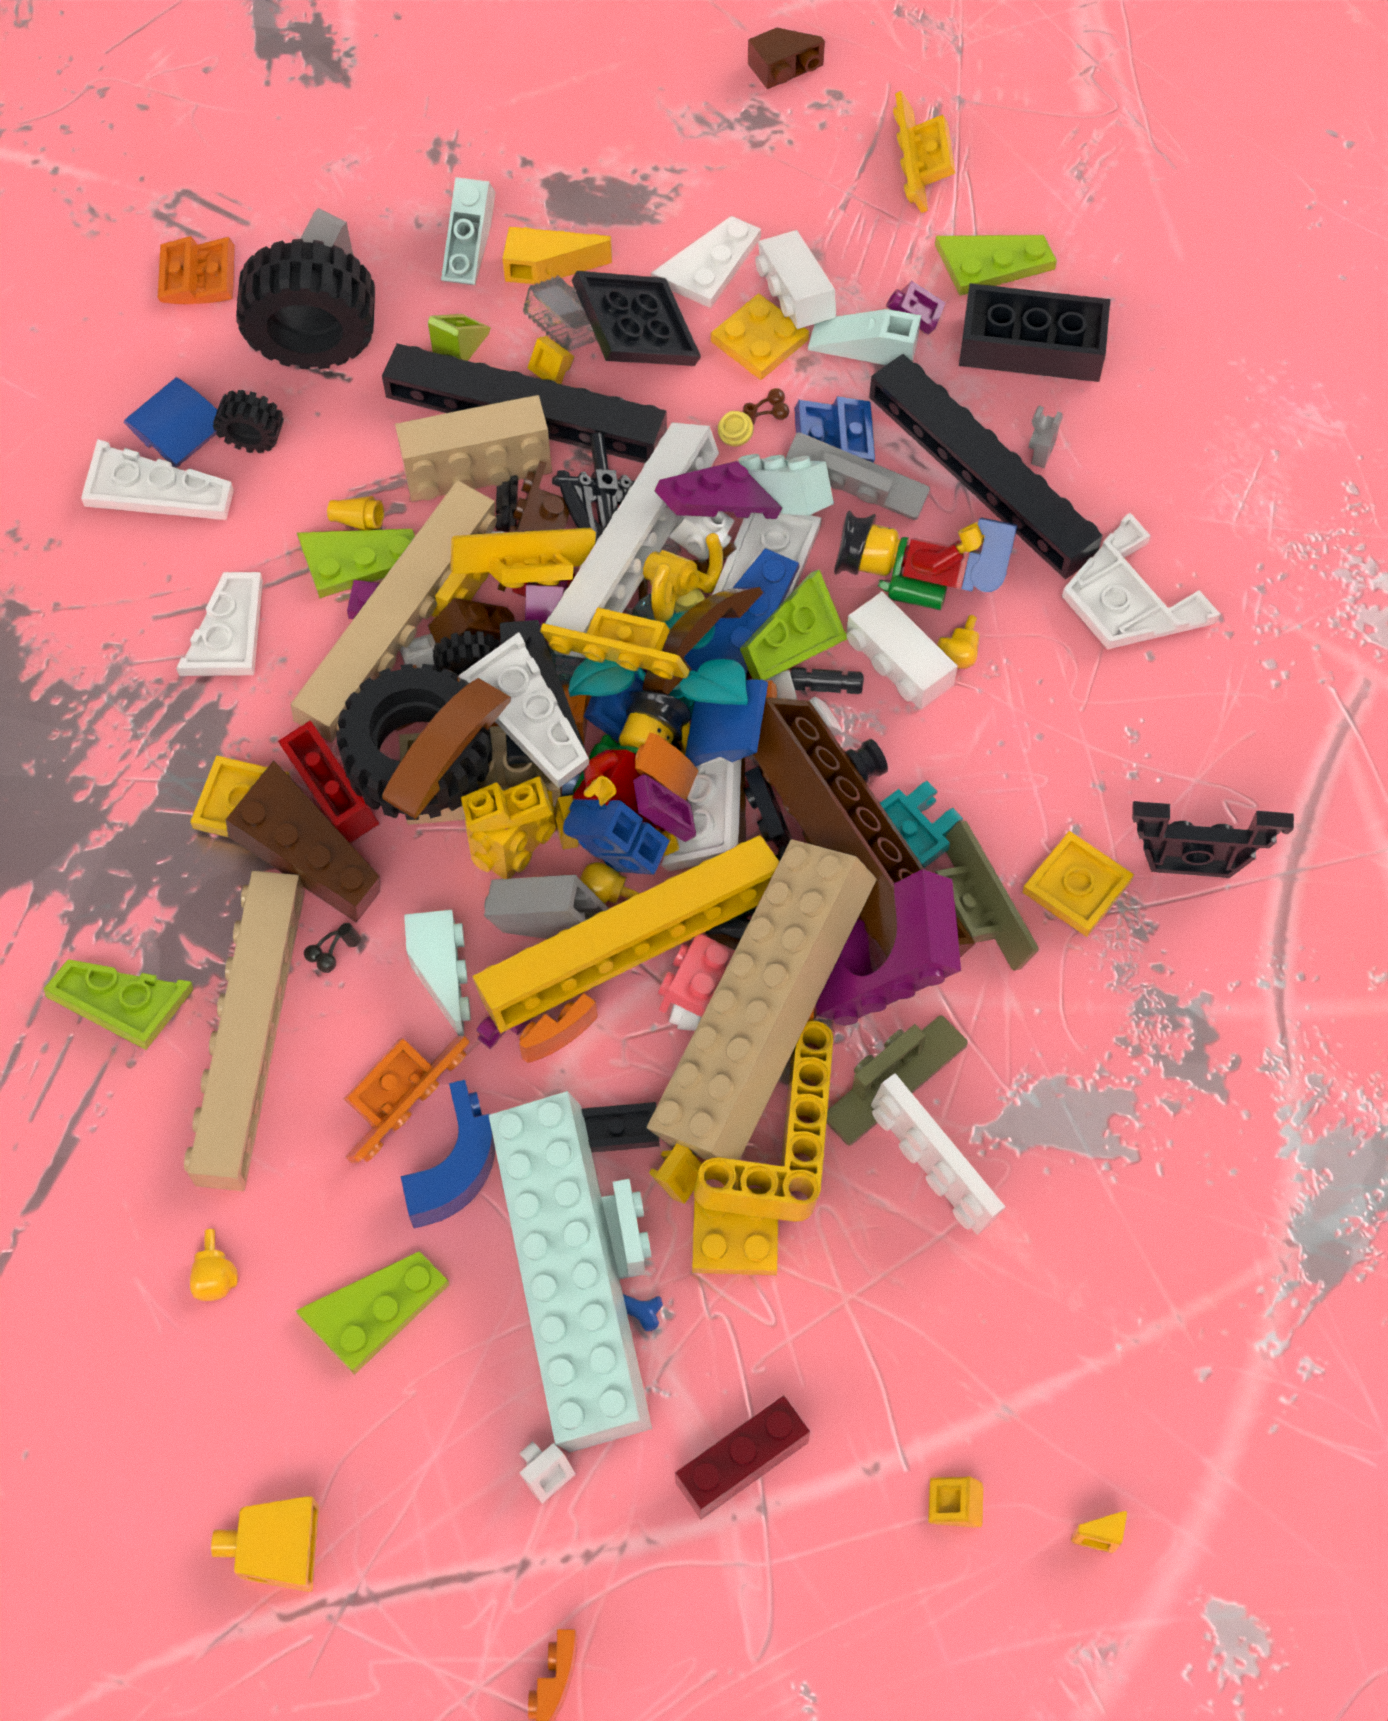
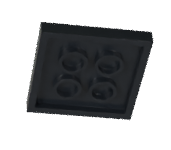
[571,271,701,366]

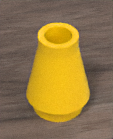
[327,496,384,530]

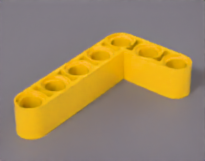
[694,1021,833,1222]

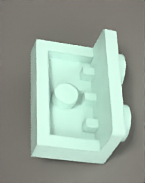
[601,1179,652,1279]

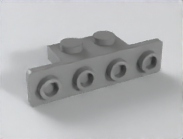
[785,432,930,520]

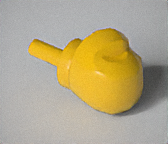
[937,615,980,669]
[580,862,640,904]
[190,1229,238,1301]

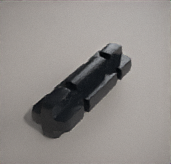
[495,475,518,532]
[790,668,864,694]

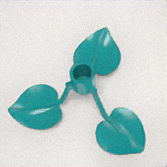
[568,610,748,718]

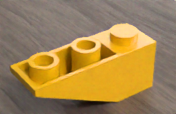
[502,226,612,285]

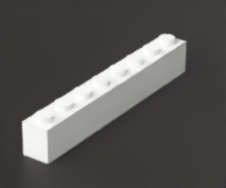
[546,422,719,659]

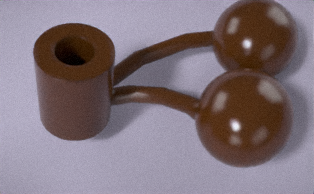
[743,388,790,425]

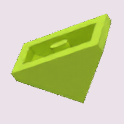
[428,314,491,361]

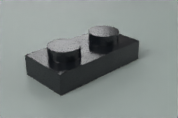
[744,766,793,848]
[581,1102,660,1153]

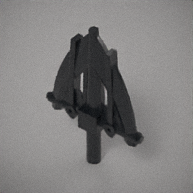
[552,433,635,544]

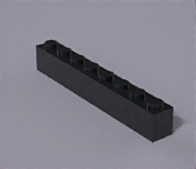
[382,343,667,463]
[869,354,1103,580]

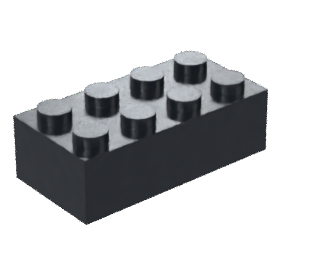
[959,283,1111,382]

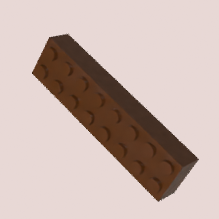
[752,697,976,960]

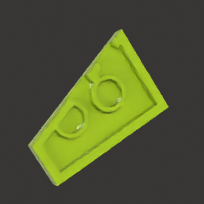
[935,235,1057,296]
[297,529,415,598]
[740,570,847,681]
[43,959,193,1050]
[295,1251,449,1375]

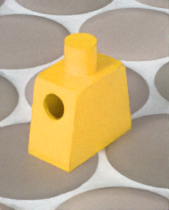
[211,1496,319,1592]

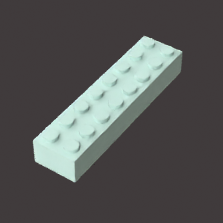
[489,1091,652,1452]

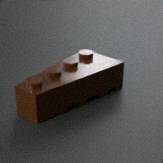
[225,760,380,923]

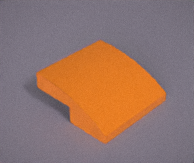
[157,236,235,305]

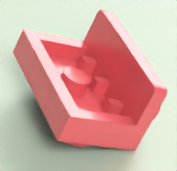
[658,934,735,1017]

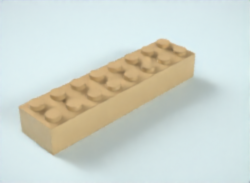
[646,839,877,1160]

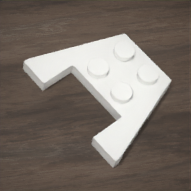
[1062,513,1220,649]

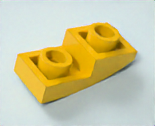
[461,776,553,832]

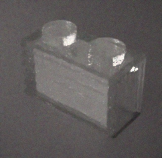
[523,275,597,352]

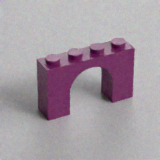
[816,869,961,1026]

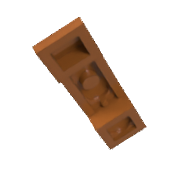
[382,678,511,819]

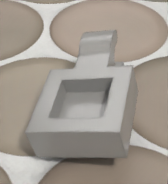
[1029,406,1063,469]

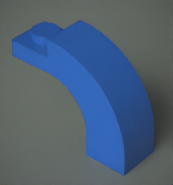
[401,1080,495,1229]

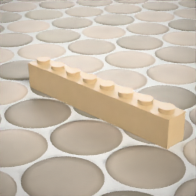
[290,480,497,743]
[184,871,305,1191]

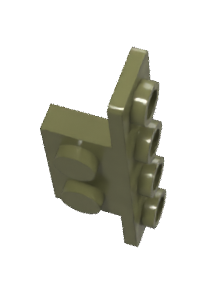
[935,820,1039,971]
[827,1016,968,1146]

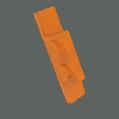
[343,1035,470,1163]

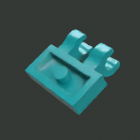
[880,781,963,868]

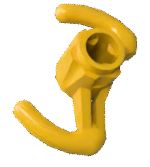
[643,533,723,622]

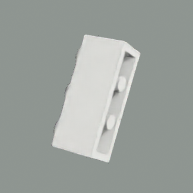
[755,230,836,329]
[846,591,958,710]

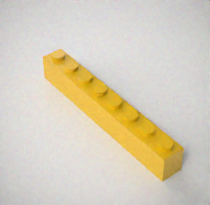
[472,835,779,1033]

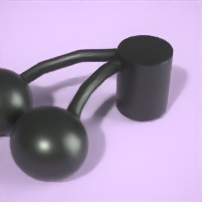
[304,923,361,973]

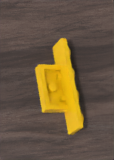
[893,90,956,213]
[450,528,596,588]
[540,607,689,679]

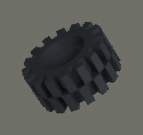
[213,390,284,453]
[433,631,500,677]

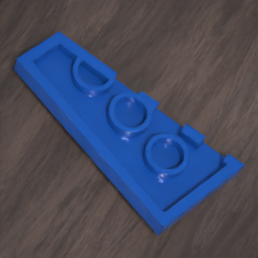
[684,548,800,679]

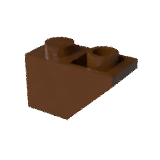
[748,27,825,89]
[428,598,515,645]

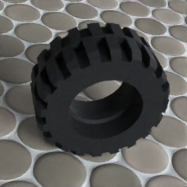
[236,239,375,369]
[336,664,493,820]

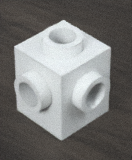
[669,511,735,561]

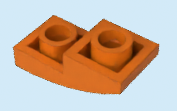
[635,732,699,801]
[519,993,598,1063]
[528,1629,578,1721]

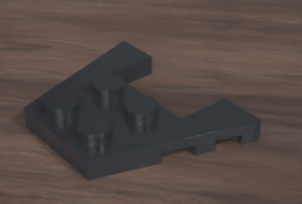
[1132,801,1294,878]

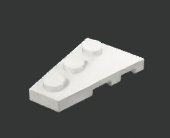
[651,216,761,308]

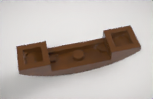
[642,587,763,695]

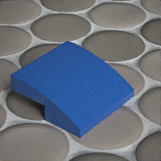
[124,377,217,468]
[794,396,875,463]
[685,680,768,766]

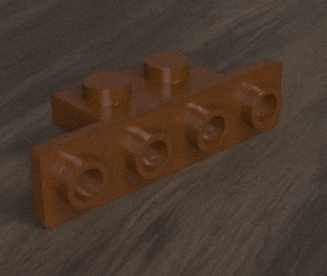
[497,460,569,592]

